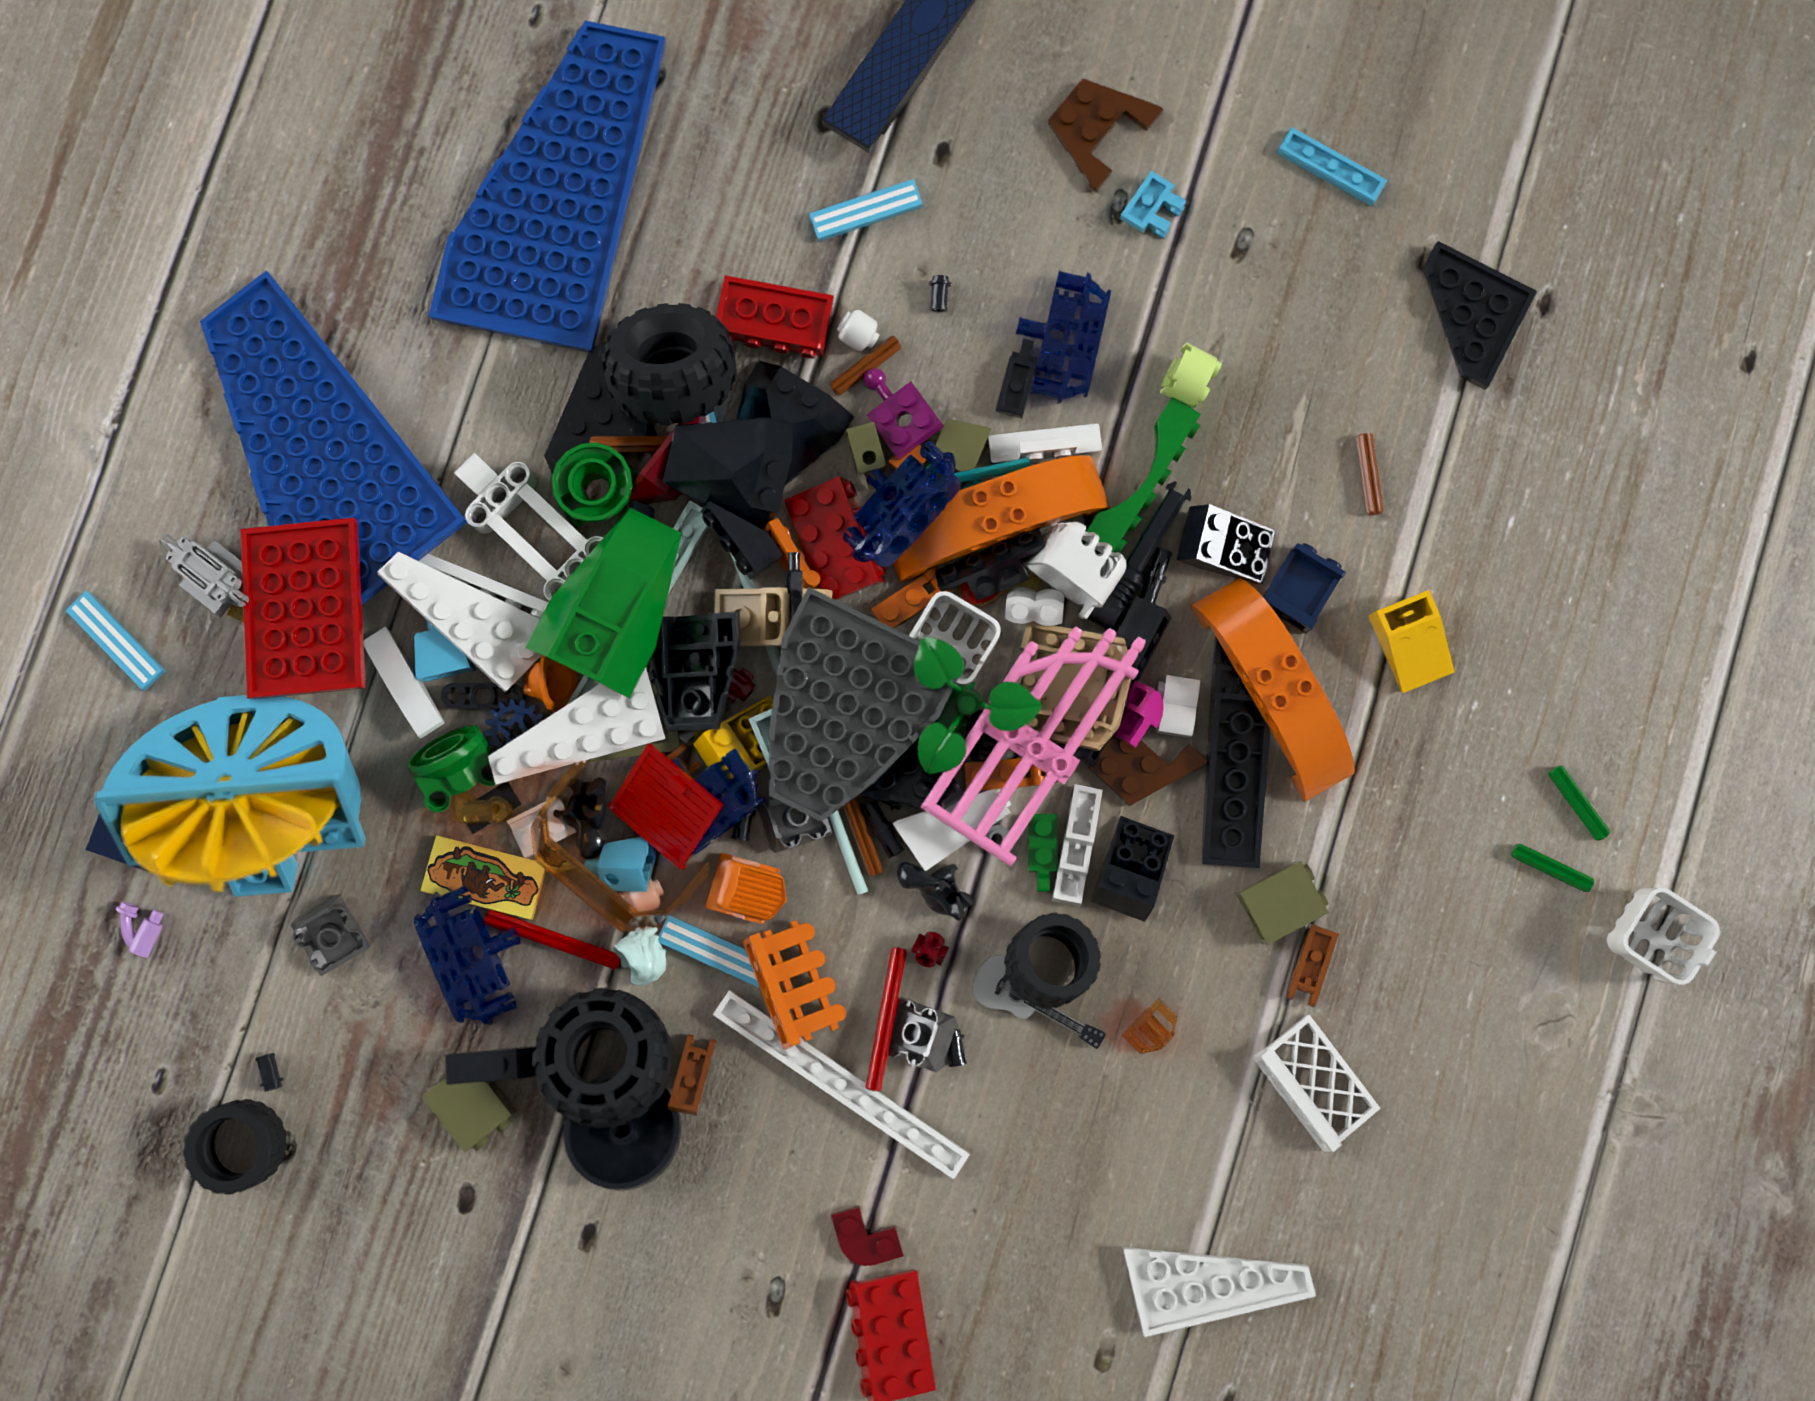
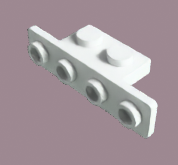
[988,424,1102,464]

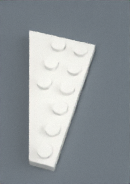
[377,552,541,693]
[488,668,665,785]
[1122,1247,1316,1337]

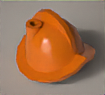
[523,656,578,713]

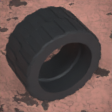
[1004,913,1101,1009]
[183,1099,287,1195]

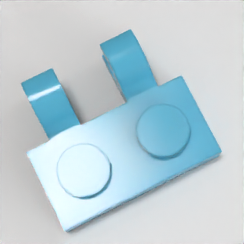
[1120,171,1186,239]

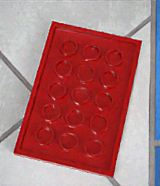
[241,518,366,699]

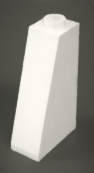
[893,789,1011,871]

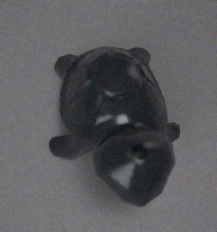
[553,777,606,860]
[897,861,974,921]

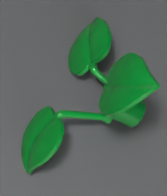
[914,637,1042,774]

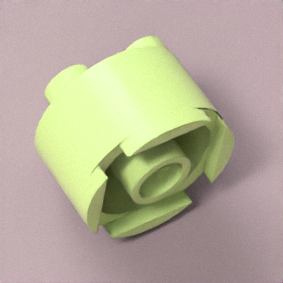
[1160,342,1222,408]

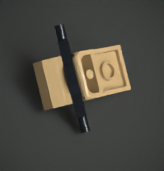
[714,552,832,647]

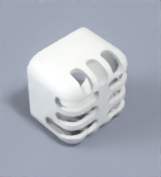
[1024,522,1127,619]
[909,591,1001,687]
[1606,888,1720,985]

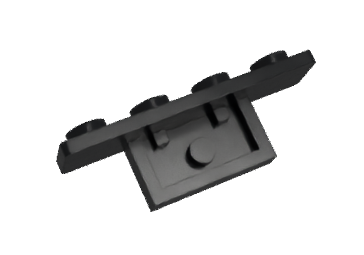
[935,528,1045,601]

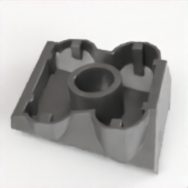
[757,795,832,854]
[290,894,370,976]
[888,997,959,1073]

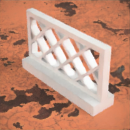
[1252,1014,1381,1152]

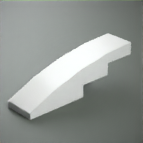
[363,626,445,739]
[1052,784,1103,907]

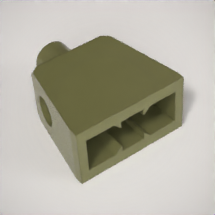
[924,419,991,483]
[846,421,886,490]

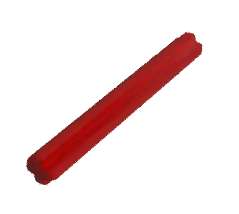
[484,910,621,969]
[866,947,907,1092]

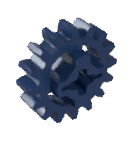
[484,698,545,751]

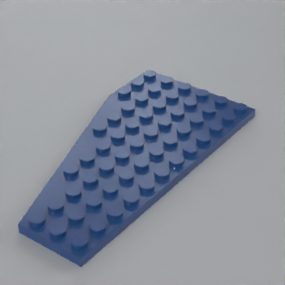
[428,20,666,352]
[200,270,468,605]

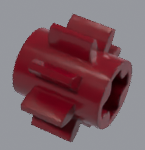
[727,667,756,703]
[911,932,949,968]

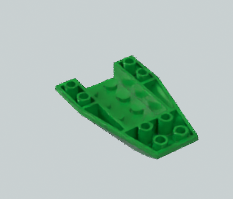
[525,508,682,699]

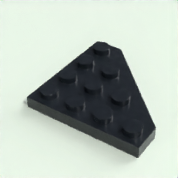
[1423,241,1537,390]
[544,342,658,476]
[856,737,964,809]

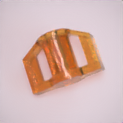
[1122,998,1178,1054]

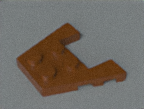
[1048,78,1163,193]
[1088,709,1208,806]

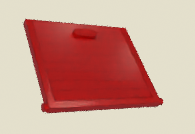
[607,743,723,871]

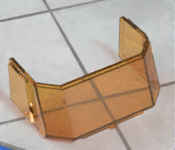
[530,761,710,932]

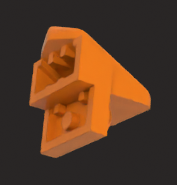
[705,852,787,924]

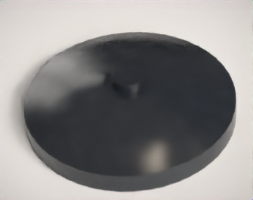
[563,1071,682,1191]

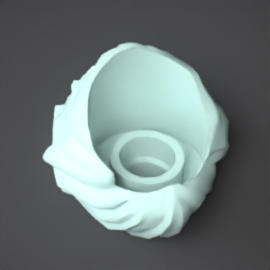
[614,926,666,986]

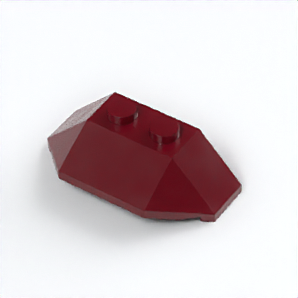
[629,416,706,504]

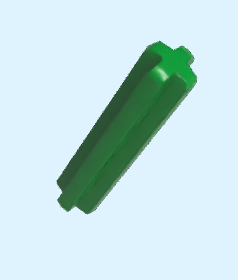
[1548,765,1610,841]
[1511,844,1595,892]

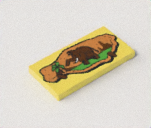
[420,835,548,920]

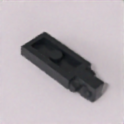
[995,338,1037,419]

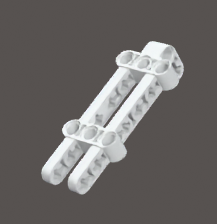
[454,453,603,601]

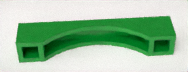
[1081,397,1201,553]

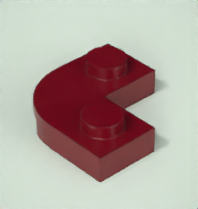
[831,1206,904,1266]

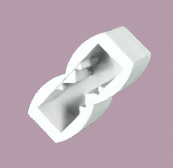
[1005,587,1065,626]
[1156,675,1200,738]

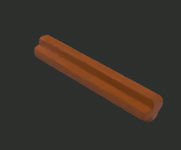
[830,336,901,396]
[1356,433,1384,516]
[589,436,668,453]
[843,797,883,876]

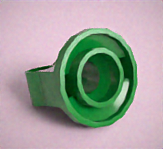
[552,442,638,528]
[406,725,496,813]

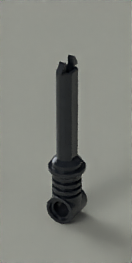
[1087,481,1192,631]

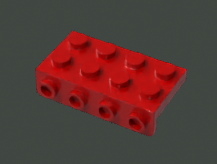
[716,275,834,359]
[784,476,886,600]
[846,1269,936,1401]

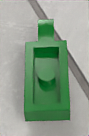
[1028,814,1058,892]

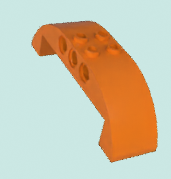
[881,455,1111,583]
[1190,578,1355,802]

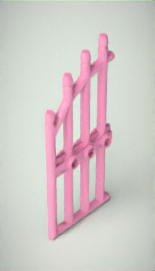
[921,627,1146,867]

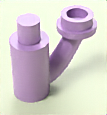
[115,901,164,958]

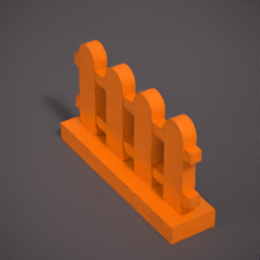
[742,920,846,1050]

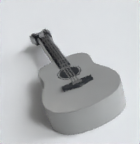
[972,955,1106,1049]

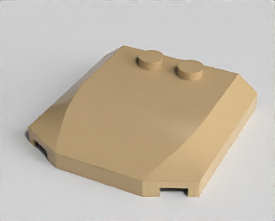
[1016,621,1131,751]

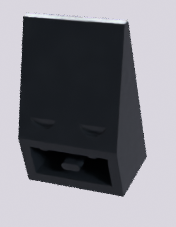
[1176,504,1276,584]
[1091,816,1174,922]

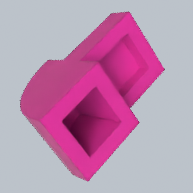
[1113,680,1164,748]

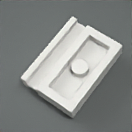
[507,795,578,858]

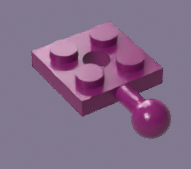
[864,368,944,460]

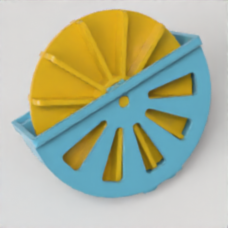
[94,695,366,897]

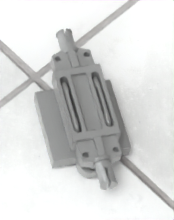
[159,534,249,617]

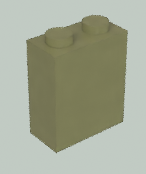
[1235,861,1329,945]
[422,1078,517,1152]

